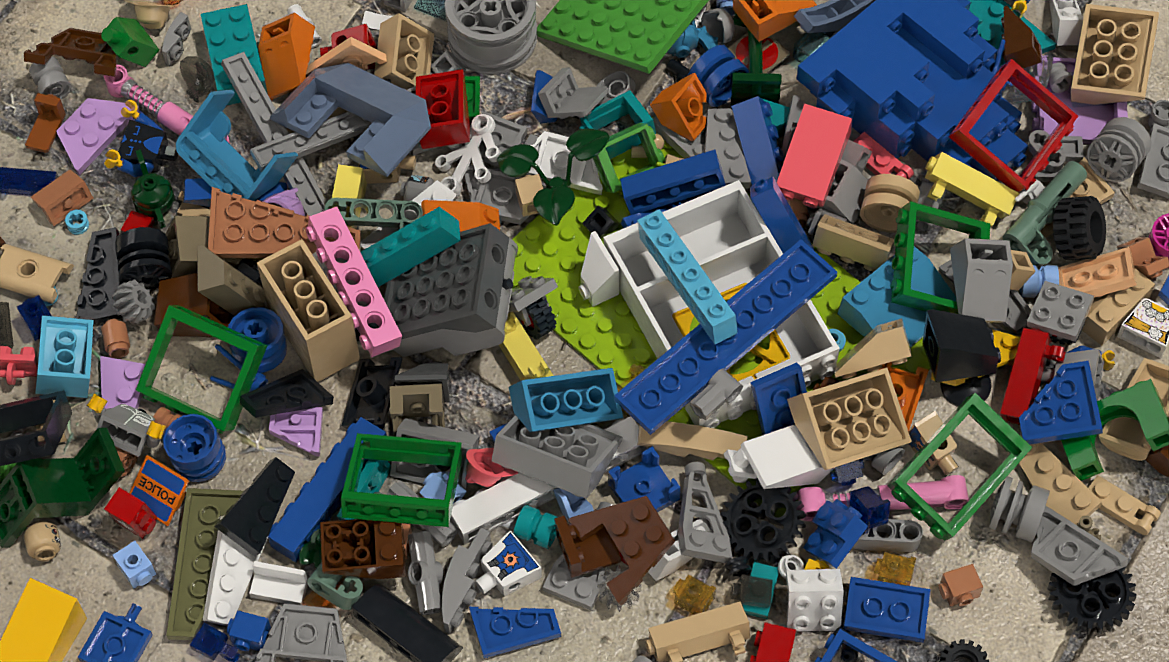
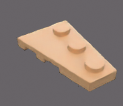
[306,37,387,78]

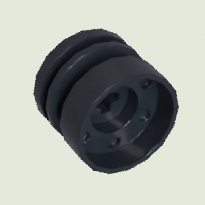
[115,227,172,290]

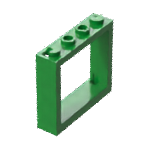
[890,201,990,314]
[136,305,268,433]
[341,433,462,527]

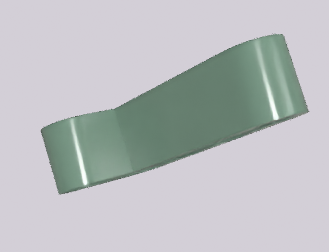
[324,198,423,230]

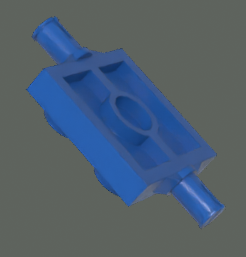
[78,603,153,662]

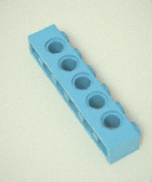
[637,209,738,344]

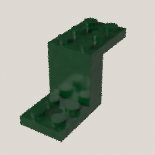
[0,428,125,548]

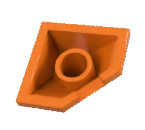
[650,73,707,141]

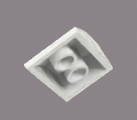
[740,424,835,489]

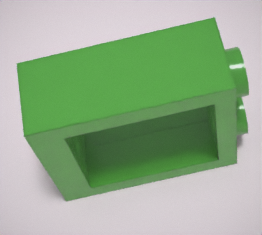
[593,123,665,193]

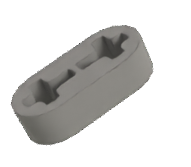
[1027,130,1065,173]

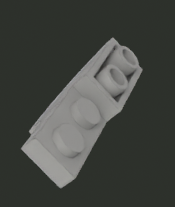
[442,527,493,634]

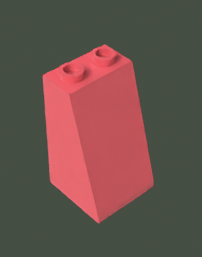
[777,104,852,208]

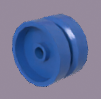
[687,45,749,107]
[228,307,287,373]

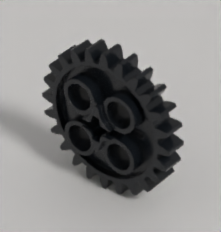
[720,478,806,563]
[1048,567,1137,634]

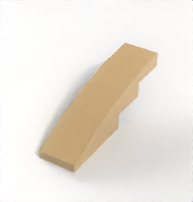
[637,421,747,460]

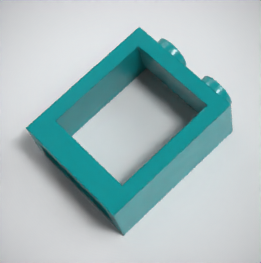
[579,90,656,159]

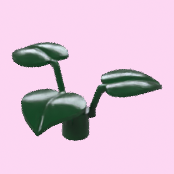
[497,129,610,226]

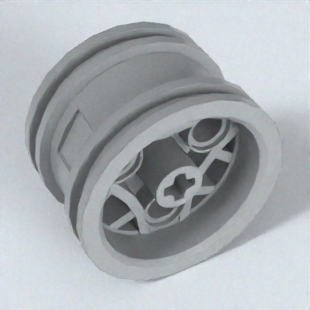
[445,0,537,75]

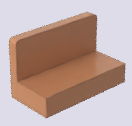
[31,170,94,226]

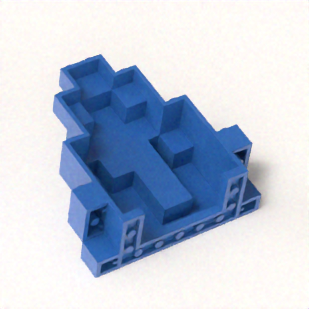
[796,0,1028,182]

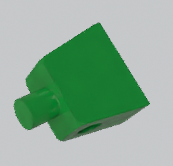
[101,17,160,67]

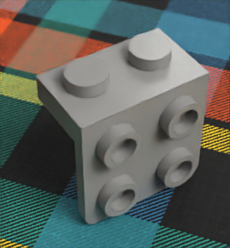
[538,67,609,119]

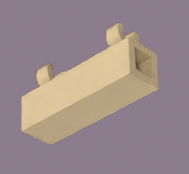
[645,601,750,662]

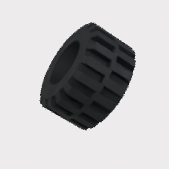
[1053,196,1106,260]

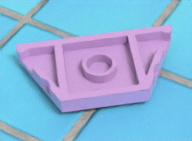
[56,98,140,176]

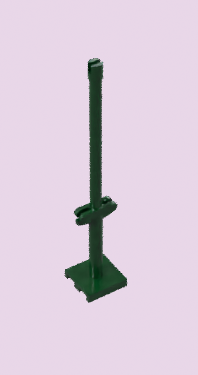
[730,12,782,109]

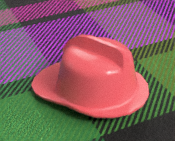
[465,448,519,487]

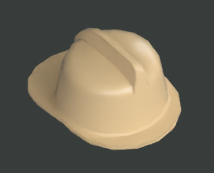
[124,0,175,29]

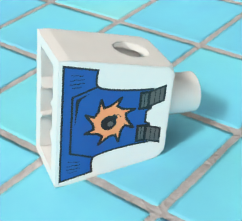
[475,531,542,596]

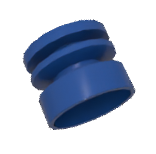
[163,414,226,482]

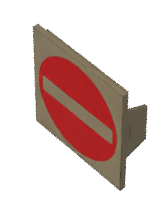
[728,32,791,73]

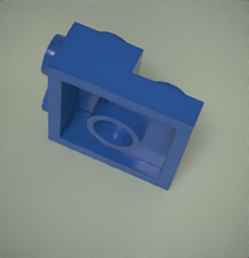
[803,499,868,569]

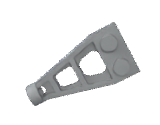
[678,462,732,563]
[543,502,613,611]

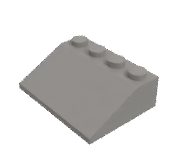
[492,415,623,499]

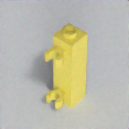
[925,152,1020,227]
[499,312,554,381]

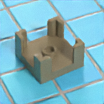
[390,384,445,437]

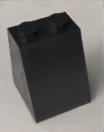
[922,309,1001,382]

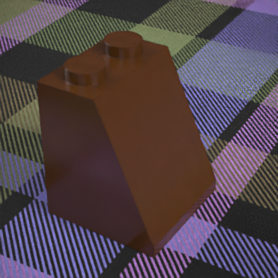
[154,273,234,337]

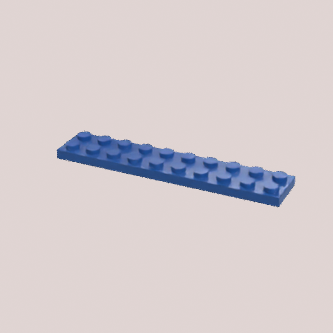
[614,239,837,435]

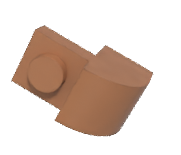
[1117,237,1169,280]

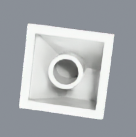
[579,231,619,307]

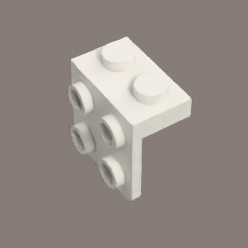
[786,569,844,632]

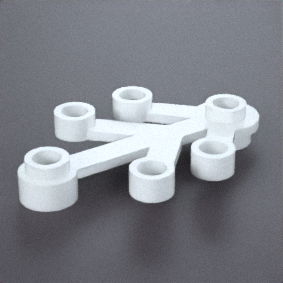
[435,114,502,197]

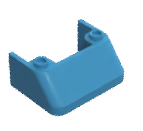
[176,90,298,201]

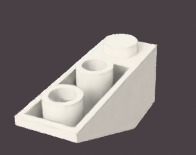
[1049,0,1083,46]

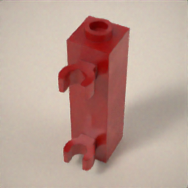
[1000,328,1066,425]

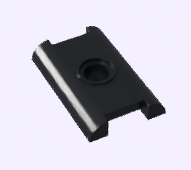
[341,357,402,430]

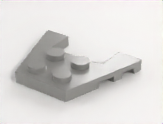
[255,604,348,662]

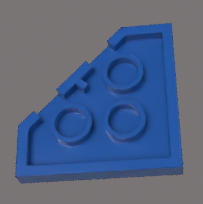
[1019,360,1103,445]

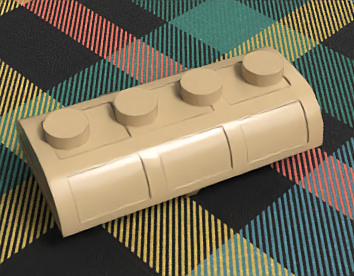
[1099,358,1169,461]

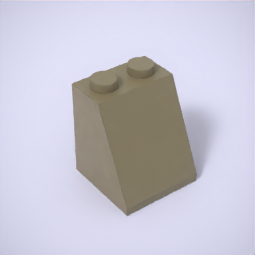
[165,216,241,278]

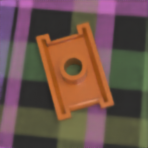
[879,362,929,432]

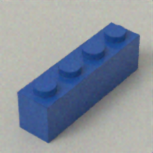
[731,96,784,186]
[620,149,726,215]

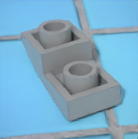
[162,12,192,66]

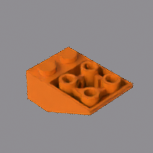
[733,0,817,42]
[258,12,315,100]

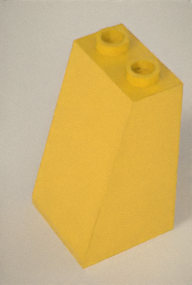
[0,578,87,662]

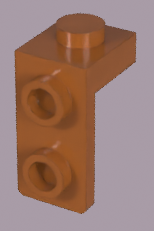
[25,93,66,153]

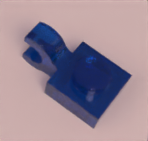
[190,623,241,662]

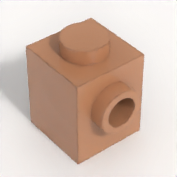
[939,564,983,607]

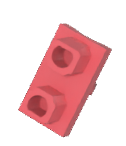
[0,346,38,385]

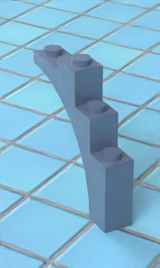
[794,0,876,37]

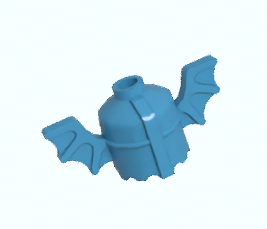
[668,19,718,58]

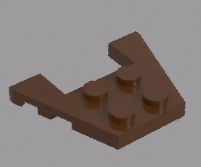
[24,28,116,77]
[568,496,675,605]

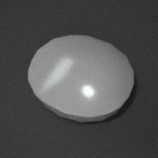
[596,71,636,106]

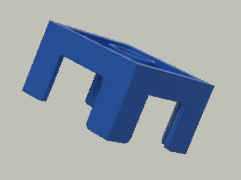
[608,446,681,512]

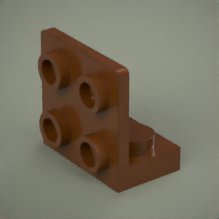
[554,516,621,578]

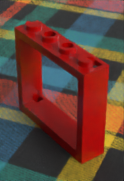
[948,59,1078,192]

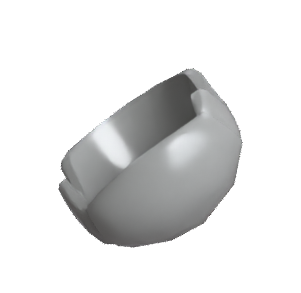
[701,8,735,44]

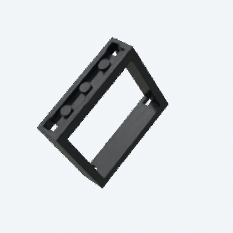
[0,390,72,466]

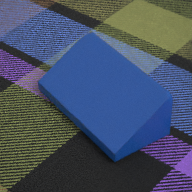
[531,70,557,124]

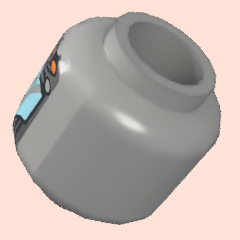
[400,175,434,201]

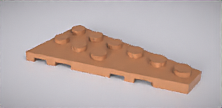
[208,187,361,258]

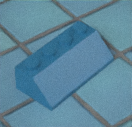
[509,368,624,432]

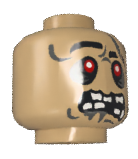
[24,521,61,561]

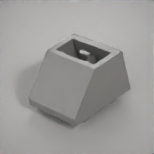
[808,159,868,224]

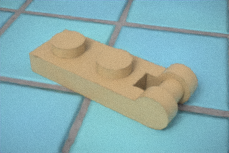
[1089,475,1161,535]

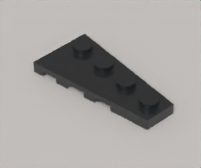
[74,227,123,324]

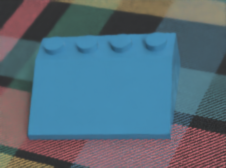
[838,246,957,348]

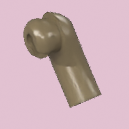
[1077,516,1101,540]

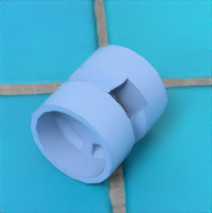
[1019,265,1059,298]

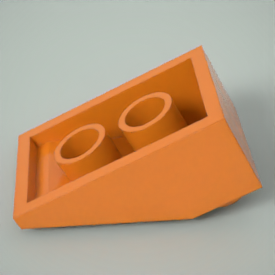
[421,200,500,232]

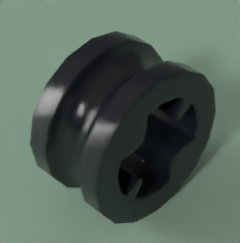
[725,556,752,579]

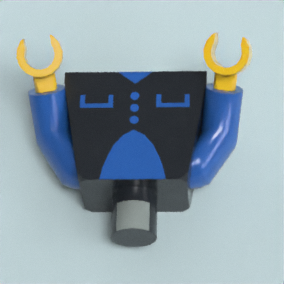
[104,100,178,177]

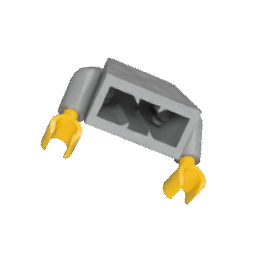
[87,393,166,457]

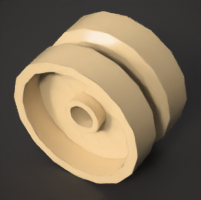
[860,174,920,233]

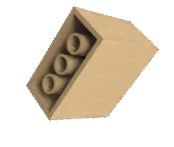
[257,239,360,382]

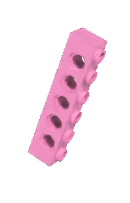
[306,207,402,357]

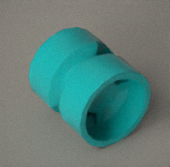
[513,505,557,549]

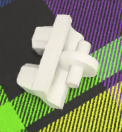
[724,448,757,483]

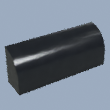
[352,583,463,662]

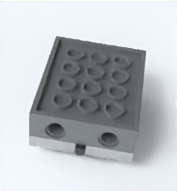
[384,223,518,357]

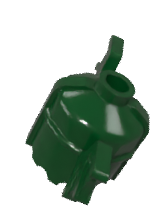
[130,149,176,229]

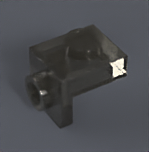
[730,575,773,608]

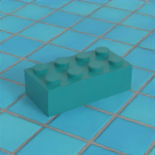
[201,4,268,106]

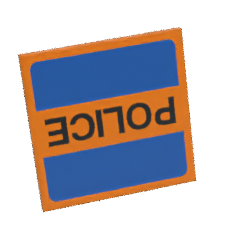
[129,455,190,526]

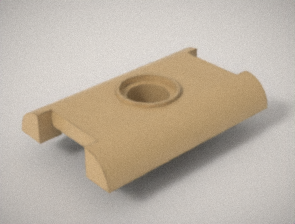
[0,244,74,304]

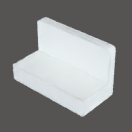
[249,561,308,605]

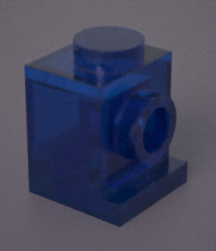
[849,486,890,530]

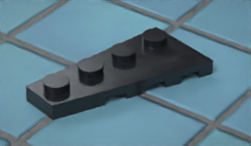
[214,457,295,556]

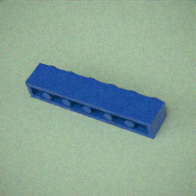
[268,417,387,563]

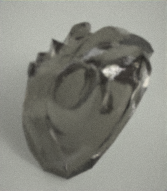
[180,56,215,103]

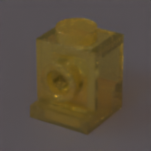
[874,552,916,586]
[673,574,716,615]

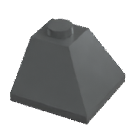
[395,361,450,402]

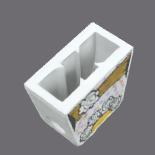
[1117,296,1169,358]

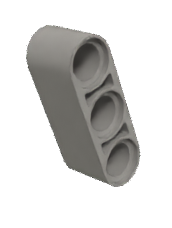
[852,517,923,553]

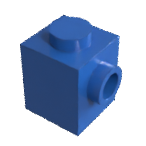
[227,610,271,651]

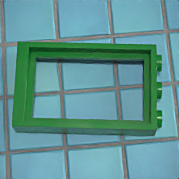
[887,393,1033,541]

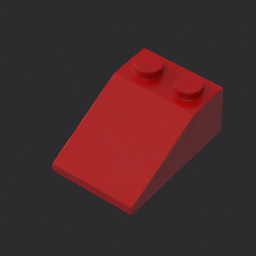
[416,69,470,149]

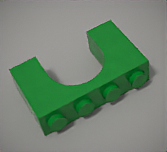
[1061,379,1169,481]

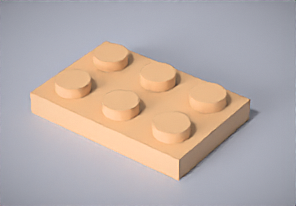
[1058,247,1137,298]

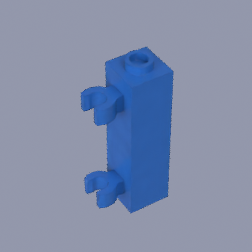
[750,177,814,254]

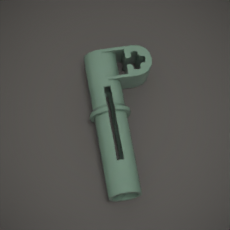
[1003,161,1088,266]
[307,492,382,610]

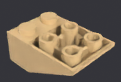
[835,318,911,379]

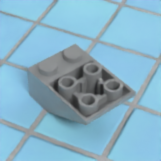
[950,238,1013,323]

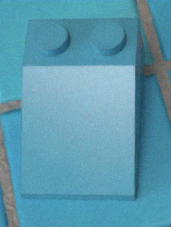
[35,316,94,398]

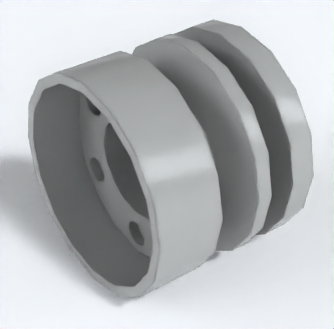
[1087,117,1151,182]
[989,476,1050,543]

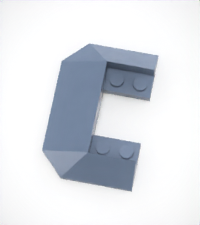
[270,63,431,177]

